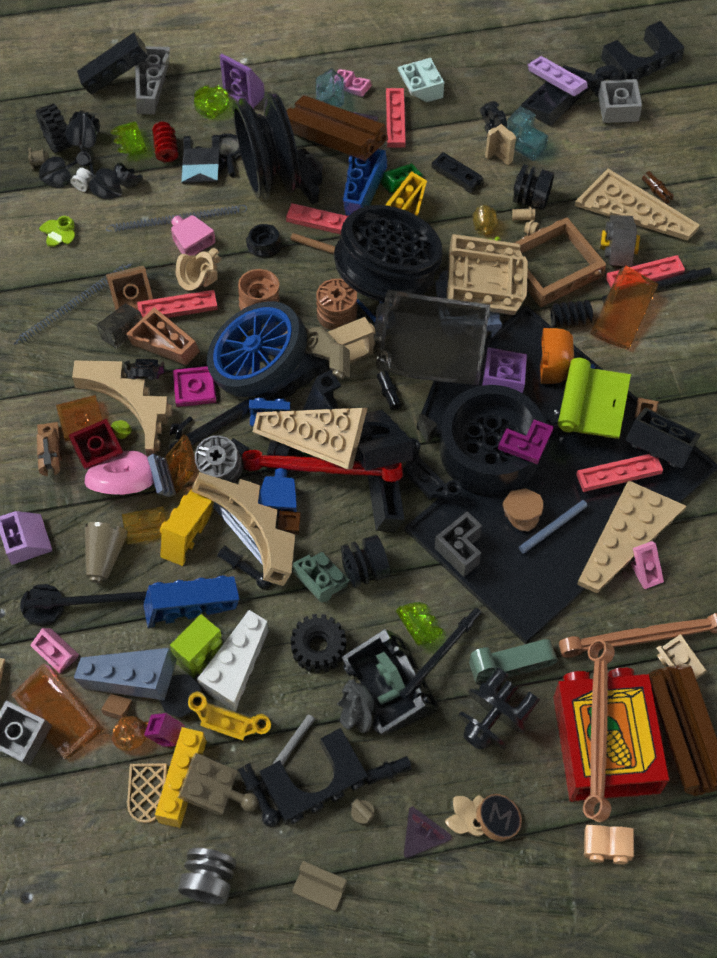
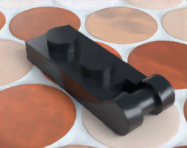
[431,152,483,193]

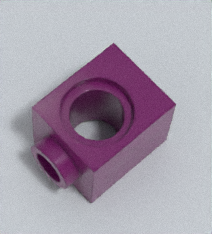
[144,713,185,747]

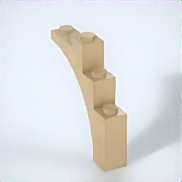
[72,360,172,456]
[192,472,295,586]

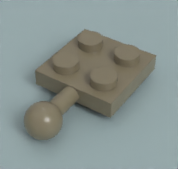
[178,753,259,816]

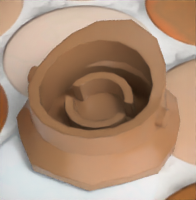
[503,488,543,532]

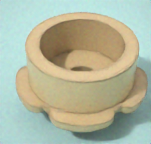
[524,220,539,235]

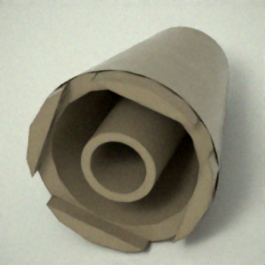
[85,522,128,583]

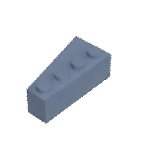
[74,648,177,700]

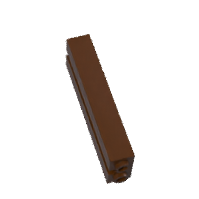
[286,95,388,161]

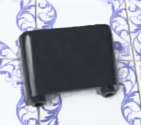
[342,629,439,735]

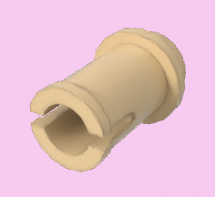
[512,207,535,222]

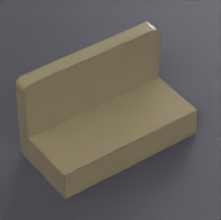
[292,861,347,911]

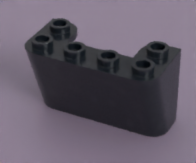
[302,370,372,461]

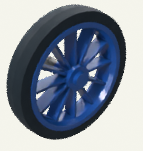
[207,301,307,397]

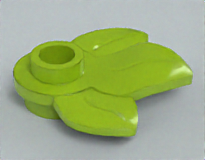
[39,216,75,246]

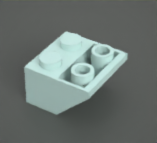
[398,58,444,102]

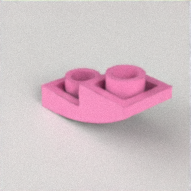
[330,69,372,96]

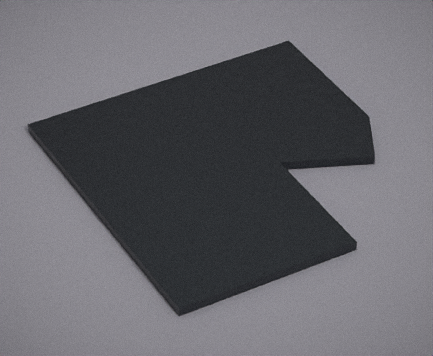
[405,305,717,644]

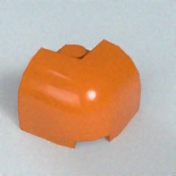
[540,328,574,384]

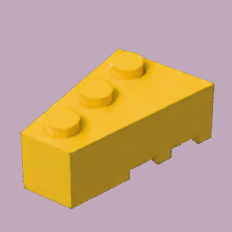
[386,171,427,216]
[160,489,214,566]

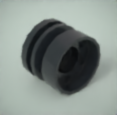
[513,164,555,210]
[341,535,390,588]

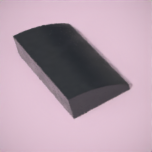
[521,65,592,125]

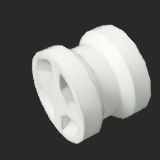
[71,168,93,192]

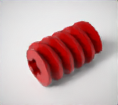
[152,121,178,162]

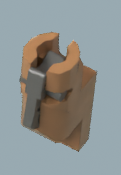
[37,422,62,476]

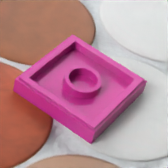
[173,366,216,407]

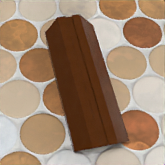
[649,665,717,796]

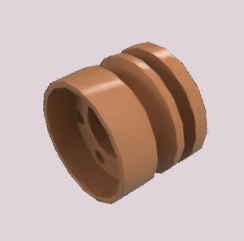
[238,269,280,311]
[316,279,357,330]

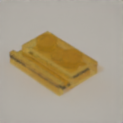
[122,506,166,544]

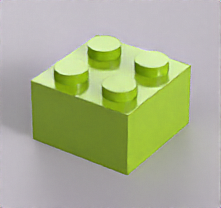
[170,614,223,678]

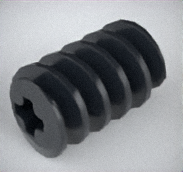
[550,300,593,328]

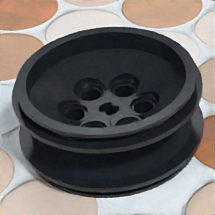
[233,91,301,199]
[334,205,443,304]

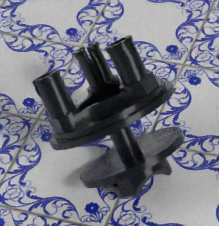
[458,667,540,750]

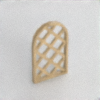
[127,763,167,823]

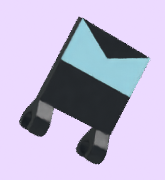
[182,135,222,184]

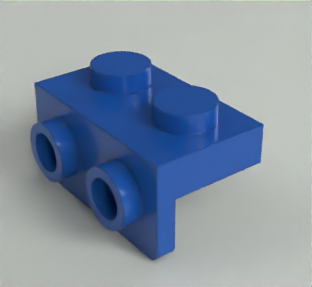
[249,398,291,427]

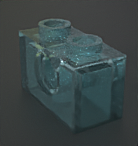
[316,68,344,108]

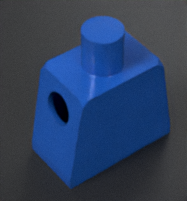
[258,468,297,516]

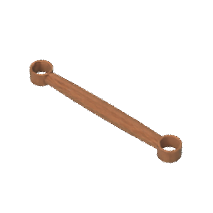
[559,613,717,658]
[583,639,614,822]

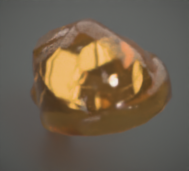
[112,716,148,751]

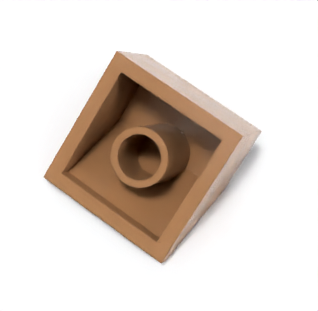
[106,266,153,315]

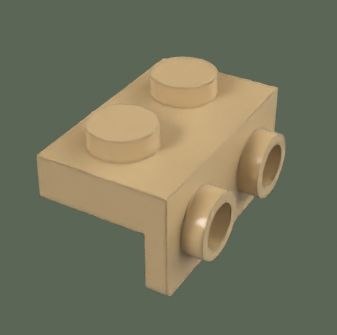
[485,124,516,165]
[657,634,708,679]

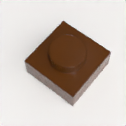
[278,511,301,535]

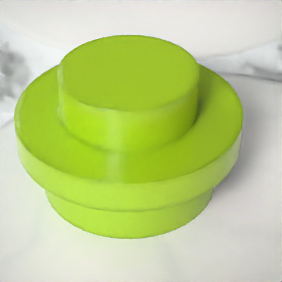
[111,420,132,439]

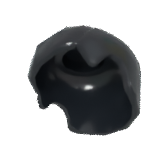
[113,163,143,188]

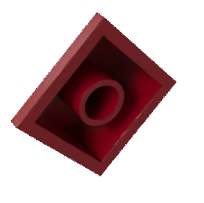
[69,418,123,470]

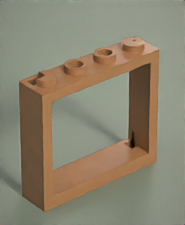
[515,217,606,307]

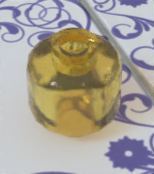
[472,205,498,235]

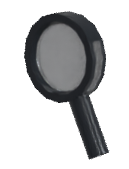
[219,133,241,177]

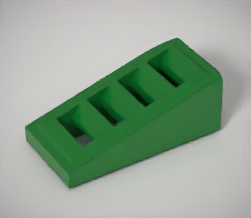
[381,163,423,194]

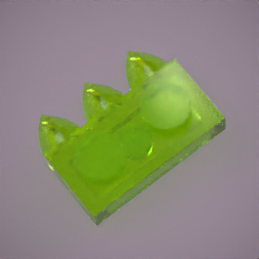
[111,121,147,157]
[396,602,443,646]

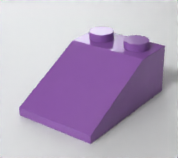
[220,54,264,108]
[482,348,527,393]

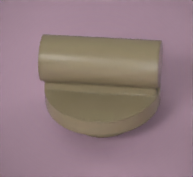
[351,798,374,824]

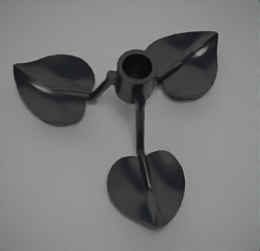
[39,112,123,199]

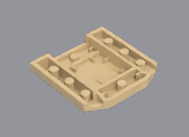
[446,234,528,315]

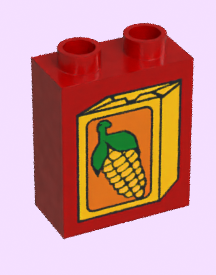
[553,667,669,802]

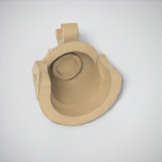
[176,248,222,290]

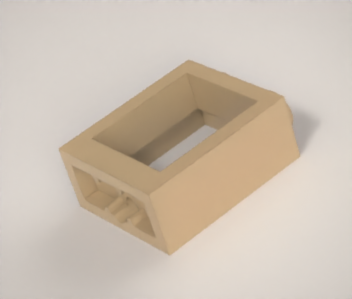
[328,317,375,370]

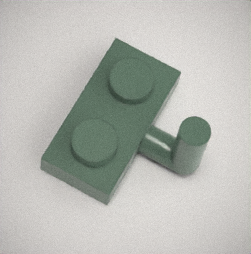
[376,652,405,705]

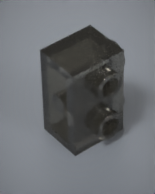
[96,303,143,349]

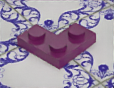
[498,419,553,464]

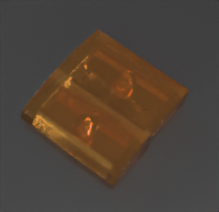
[165,435,195,494]

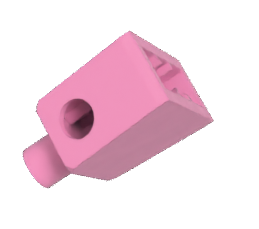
[171,215,215,256]

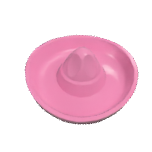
[85,451,154,495]

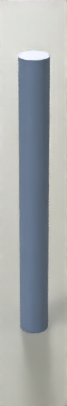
[519,500,587,554]

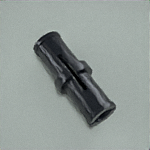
[377,371,402,410]
[365,756,412,785]

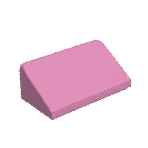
[30,628,79,673]

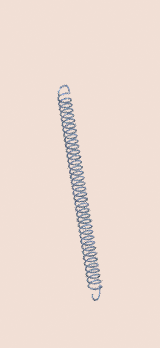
[106,205,247,231]
[14,264,132,345]

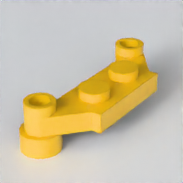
[188,692,271,741]

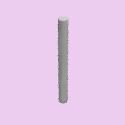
[259,714,315,792]

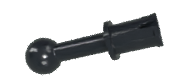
[217,545,273,589]
[237,763,280,827]

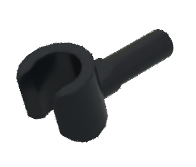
[170,416,193,439]

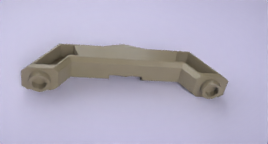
[271,326,350,380]

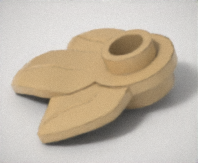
[445,795,484,836]

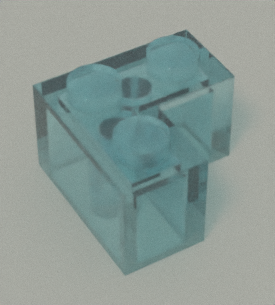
[507,106,548,161]

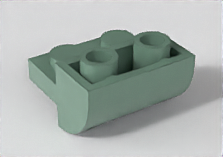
[292,552,350,603]

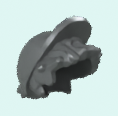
[337,678,374,733]

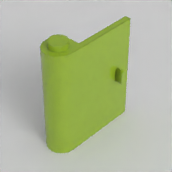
[558,358,631,439]

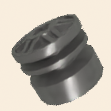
[195,435,243,483]
[178,848,236,904]

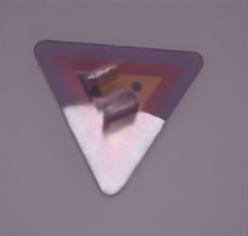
[404,807,451,858]

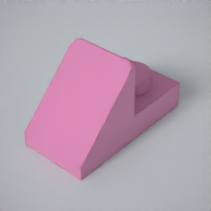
[630,541,664,589]

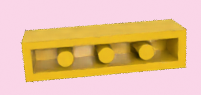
[155,727,207,828]

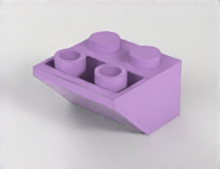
[0,511,53,565]

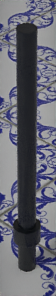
[602,267,711,304]
[25,591,147,610]
[400,608,481,699]

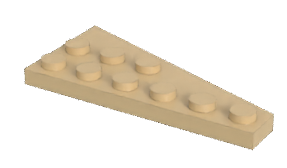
[575,169,700,241]
[253,408,367,469]
[577,480,687,593]

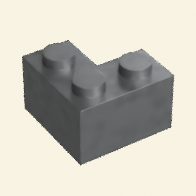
[605,215,637,266]
[435,511,482,577]

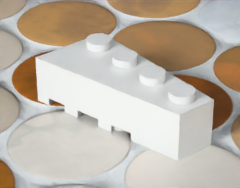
[197,610,268,712]

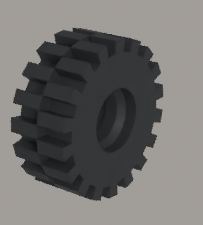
[36,103,72,154]
[291,614,346,673]

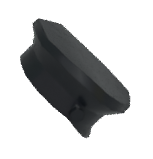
[246,224,282,258]
[160,674,201,718]

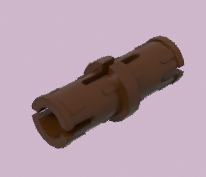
[642,171,674,204]

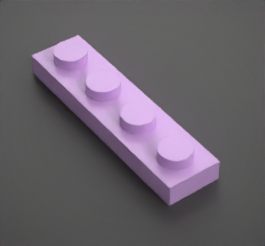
[528,56,588,96]

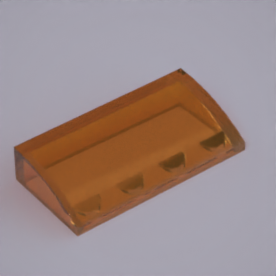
[590,265,658,349]
[11,663,104,760]

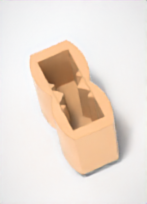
[584,825,634,864]

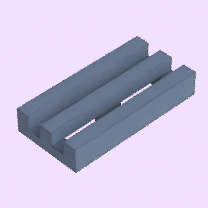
[147,454,176,497]

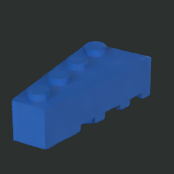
[343,149,388,216]
[143,575,239,628]

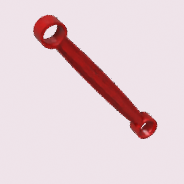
[242,450,403,482]

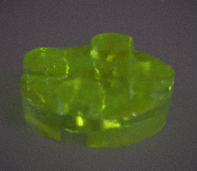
[194,85,230,119]

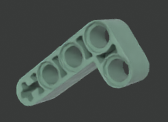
[469,639,558,685]

